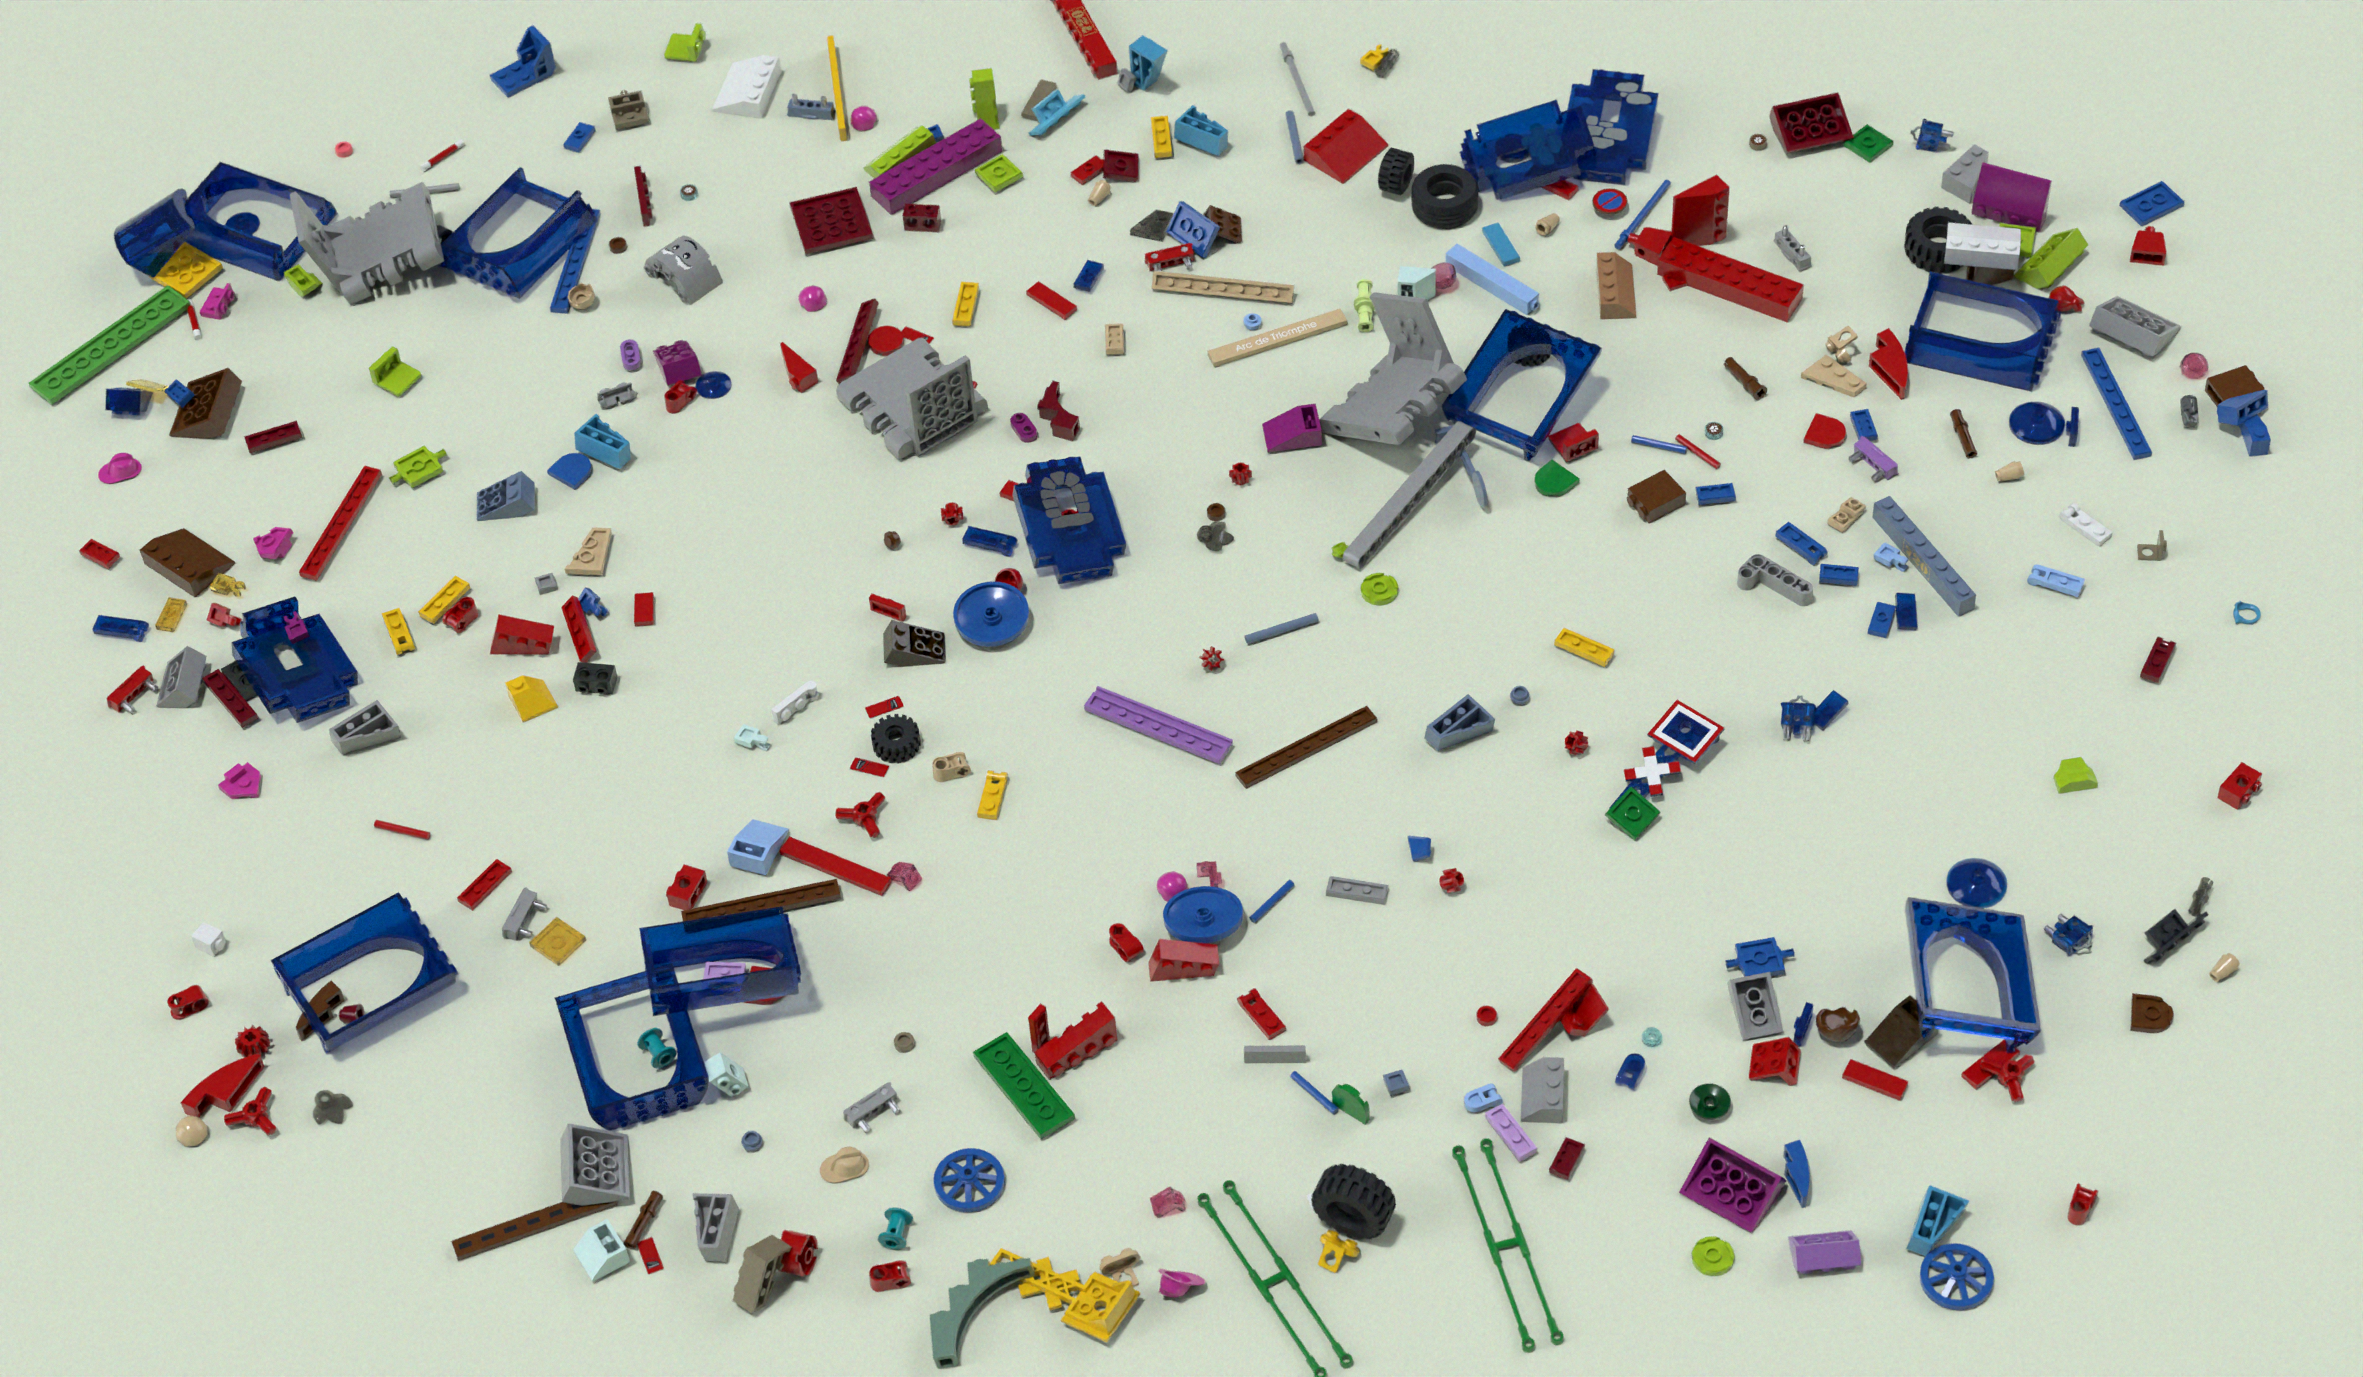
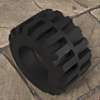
[1378,148,1414,195]

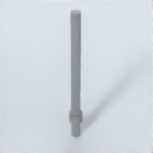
[1280,42,1315,116]

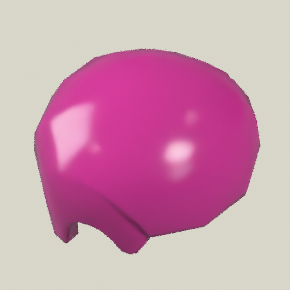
[851,106,877,131]
[798,285,827,312]
[1156,871,1188,901]

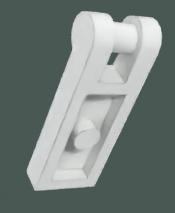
[2059,503,2112,547]
[771,681,818,725]

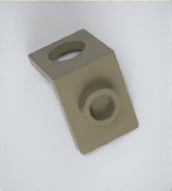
[2137,530,2167,561]

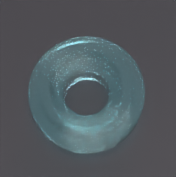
[1642,1027,1662,1047]

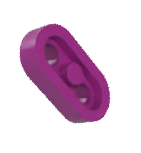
[1010,413,1037,443]

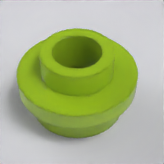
[1331,542,1349,558]

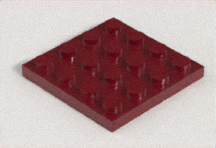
[789,187,873,255]

